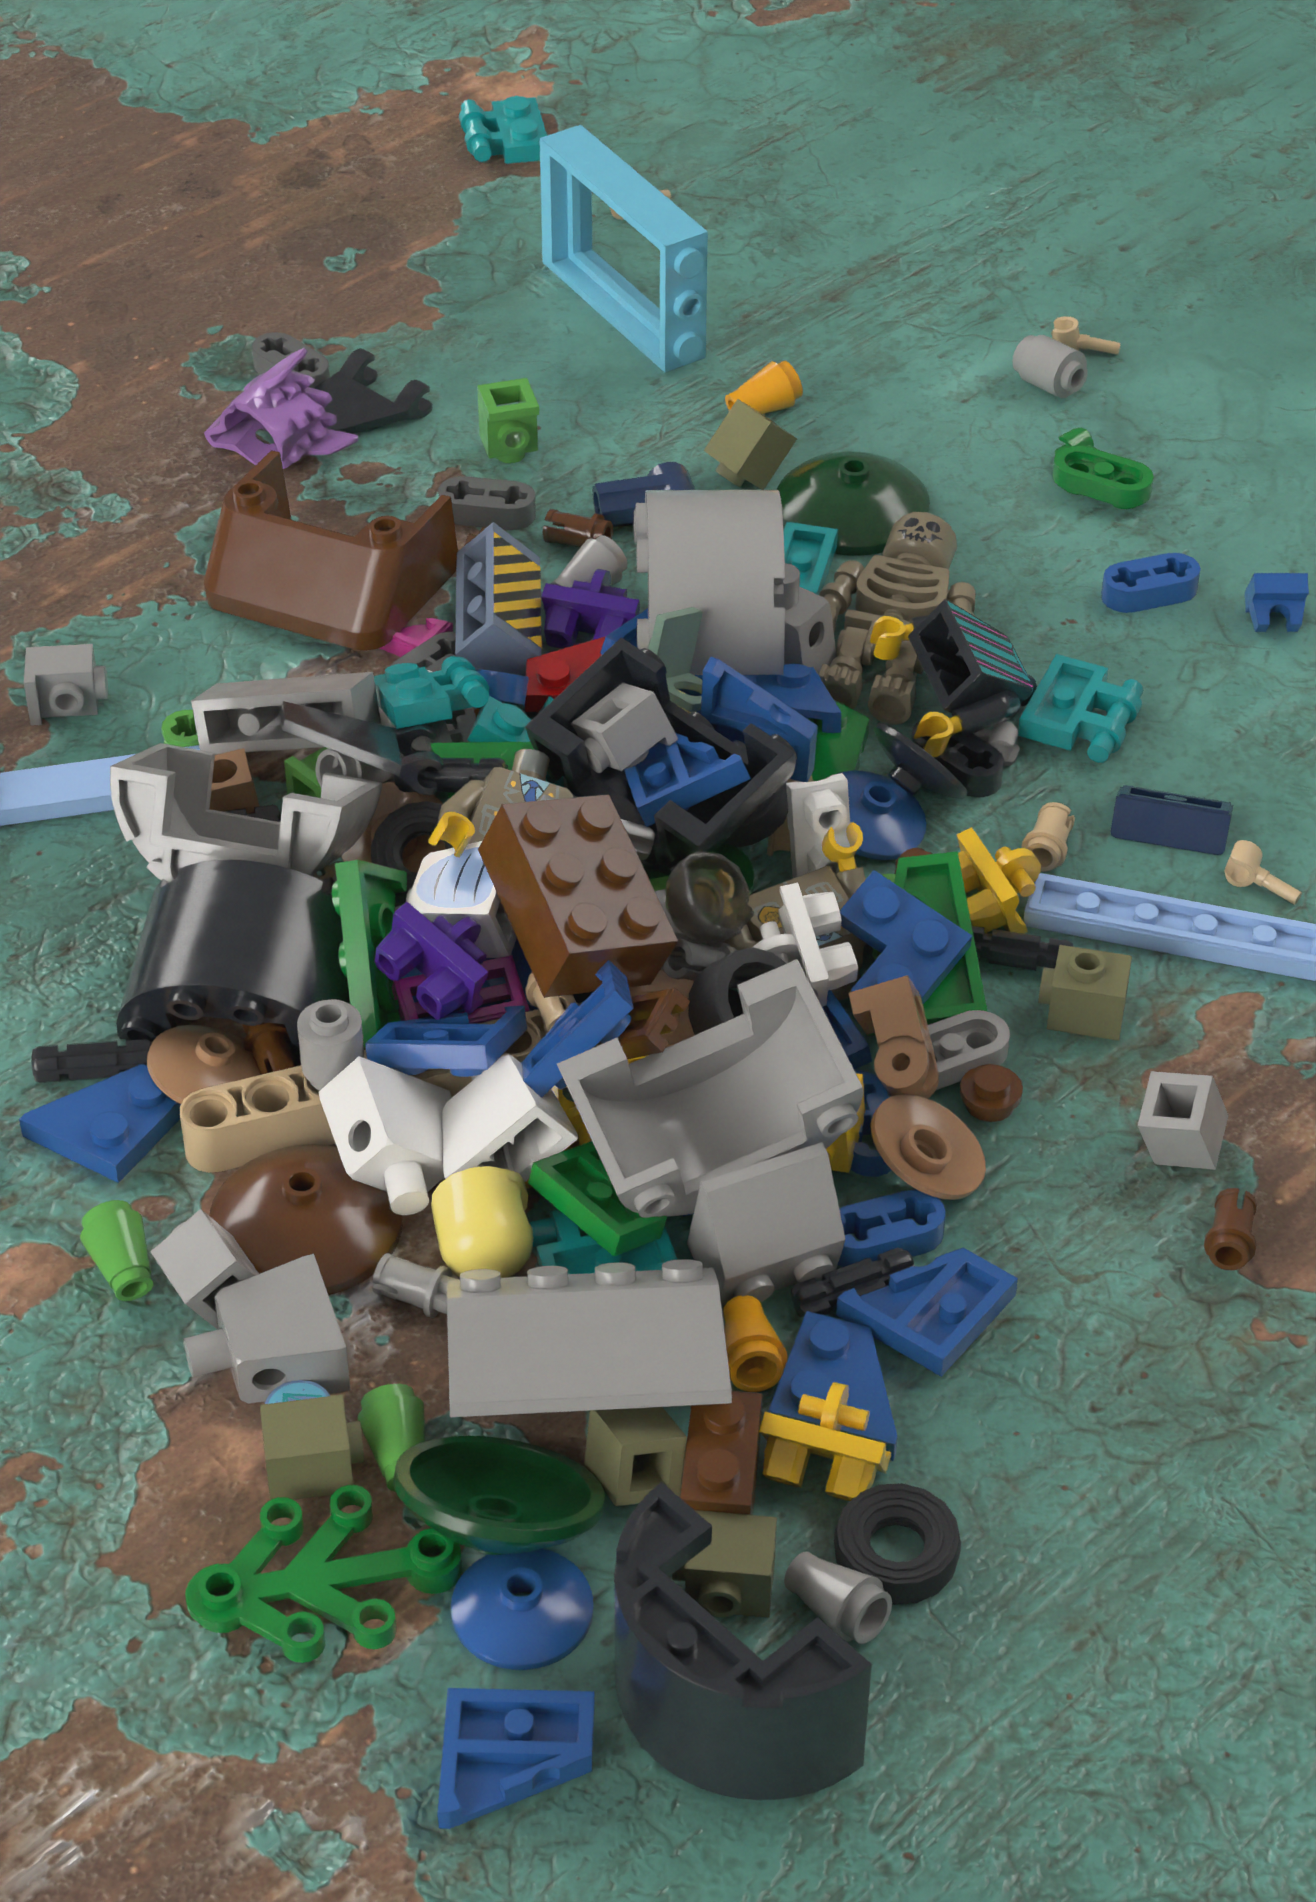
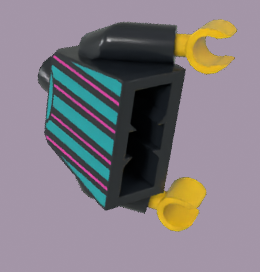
[870,599,1037,757]

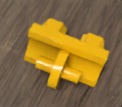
[956,827,1041,934]
[759,1382,891,1502]

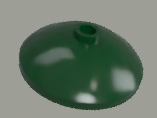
[777,451,930,556]
[393,1436,605,1555]

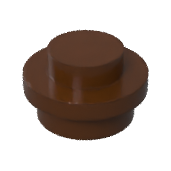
[960,1064,1023,1122]

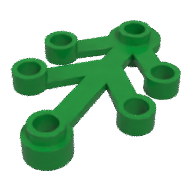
[185,1485,462,1663]

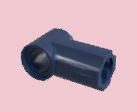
[592,462,696,528]

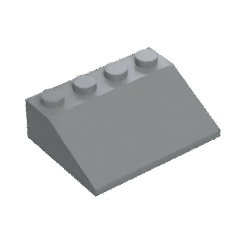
[447,1259,732,1417]

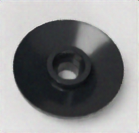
[874,722,968,799]

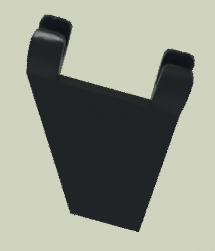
[313,348,433,434]
[280,701,444,795]

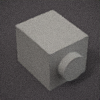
[1138,1071,1228,1170]
[150,1209,259,1330]

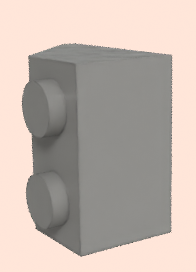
[687,1142,846,1308]

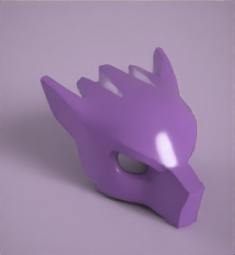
[204,348,359,469]

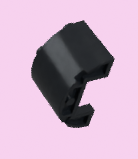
[525,637,797,876]
[116,860,350,1057]
[614,1482,872,1800]

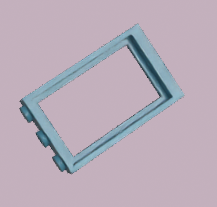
[540,125,708,373]

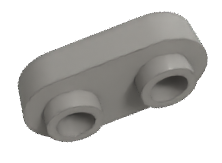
[928,1010,1010,1090]

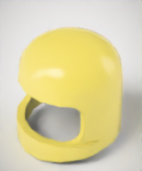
[431,1166,533,1278]

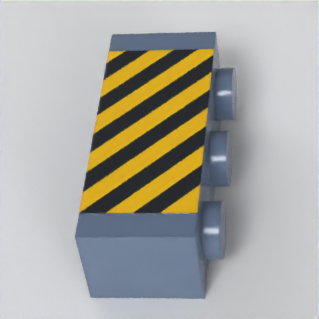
[455,522,542,676]

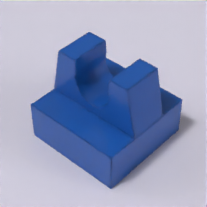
[1245,573,1309,632]

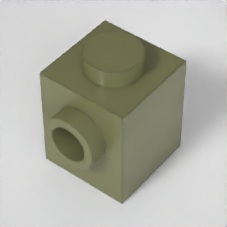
[703,399,797,490]
[1038,945,1132,1041]
[260,1395,365,1500]
[584,1407,687,1506]
[672,1510,777,1618]

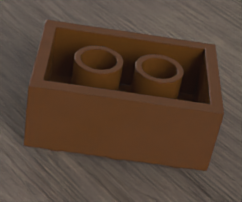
[478,795,678,998]

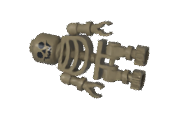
[819,512,976,725]

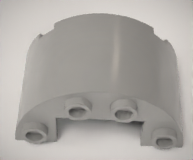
[634,490,785,675]
[110,743,383,882]
[557,959,863,1217]

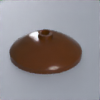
[209,1144,403,1296]

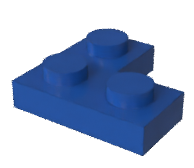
[840,870,972,1004]

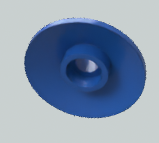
[838,770,926,860]
[451,1549,593,1670]

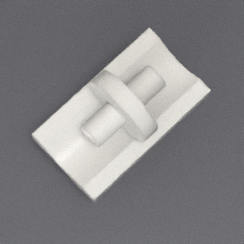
[786,773,850,878]
[753,882,858,1006]

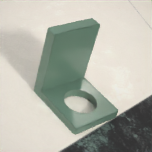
[648,607,703,712]

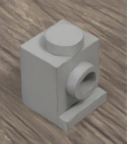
[24,644,108,725]
[571,683,678,773]

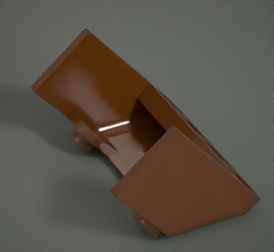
[204,450,458,651]

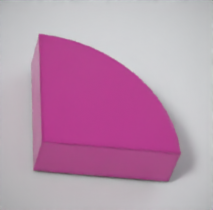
[380,618,453,657]

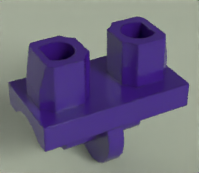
[541,569,640,649]
[374,902,488,1020]

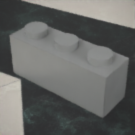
[191,672,382,754]

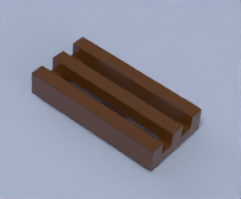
[593,988,690,1059]

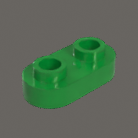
[1052,445,1154,509]

